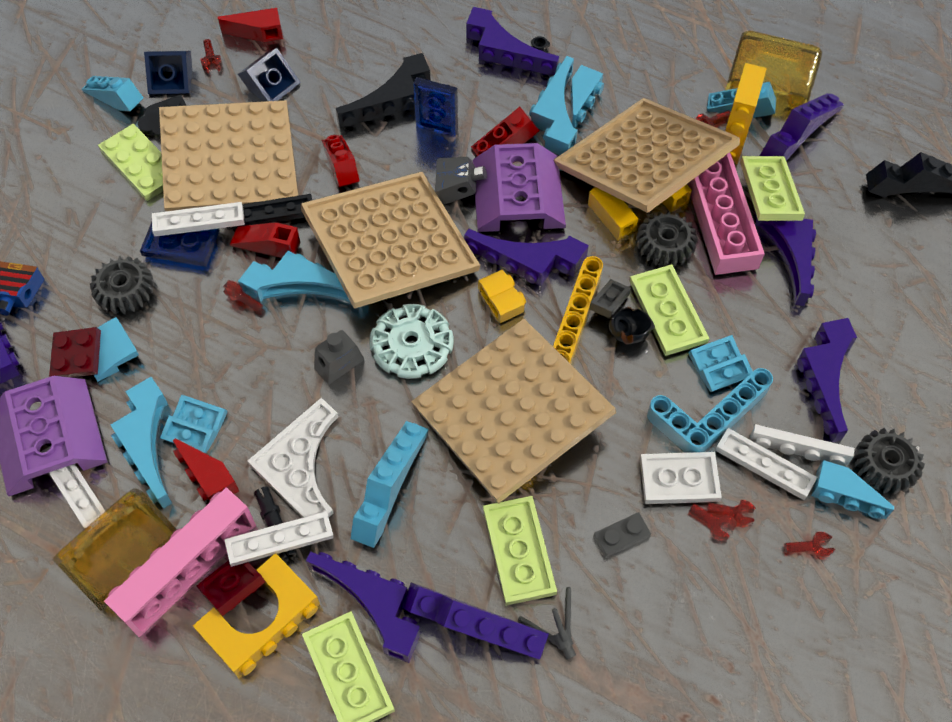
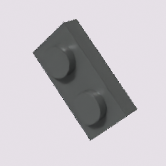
[589,279,631,318]
[593,512,651,558]

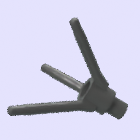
[518,587,576,659]

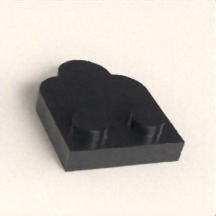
[138,94,186,140]

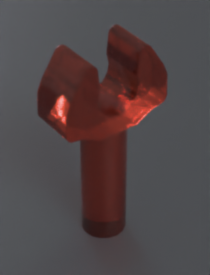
[200,39,222,72]
[696,110,730,126]
[223,280,263,313]
[706,500,756,527]
[689,503,736,541]
[784,532,835,560]

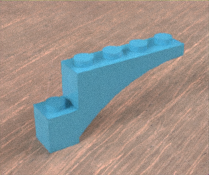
[529,56,578,155]
[238,251,350,303]
[110,377,172,509]
[350,421,429,548]

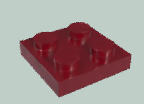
[49,327,101,378]
[196,560,266,617]

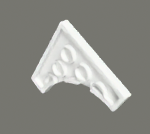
[247,398,339,518]

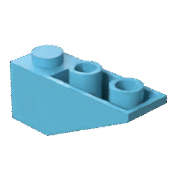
[571,65,604,128]
[82,76,143,111]
[707,82,776,118]
[811,460,894,519]

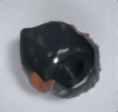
[608,306,655,345]

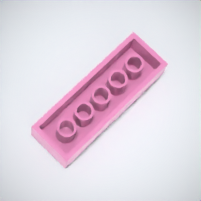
[687,152,765,275]
[104,487,256,637]

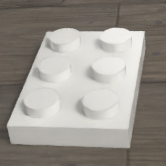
[640,452,722,504]

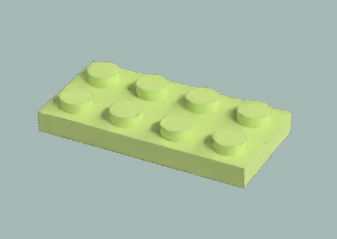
[98,123,163,201]
[740,156,805,221]
[629,265,710,356]
[483,496,557,606]
[302,611,395,722]

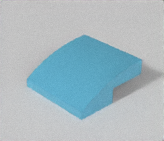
[94,317,139,382]
[688,335,753,392]
[160,394,228,453]

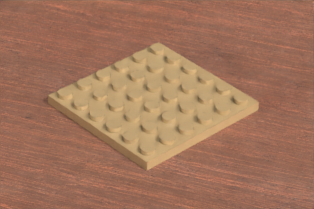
[554,98,740,213]
[159,100,298,212]
[301,172,480,309]
[411,319,616,504]

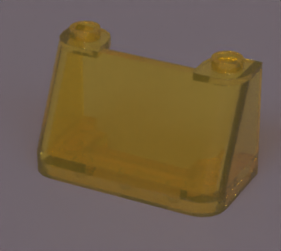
[725,31,822,109]
[53,488,177,611]

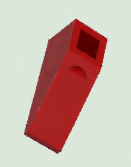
[218,8,283,42]
[471,106,539,156]
[322,135,360,187]
[230,222,301,258]
[173,438,239,502]

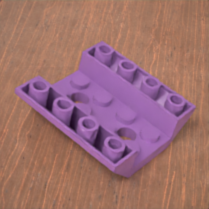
[473,143,566,232]
[0,376,108,496]

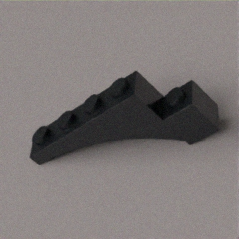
[336,53,431,128]
[866,152,952,198]

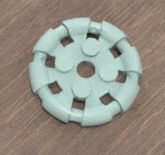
[369,304,454,379]

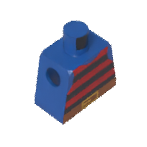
[0,261,44,316]

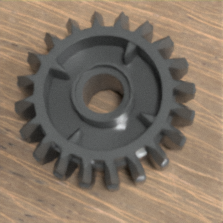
[636,211,698,267]
[90,255,154,315]
[854,428,925,494]

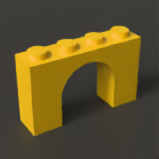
[725,63,767,164]
[588,184,692,241]
[193,553,320,679]

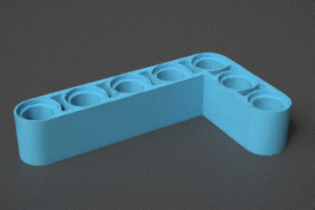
[647,368,773,453]

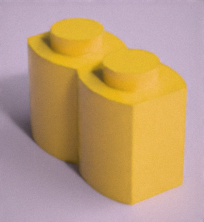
[478,270,526,323]

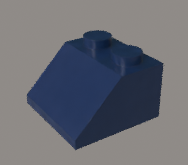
[238,48,301,102]
[144,51,193,94]

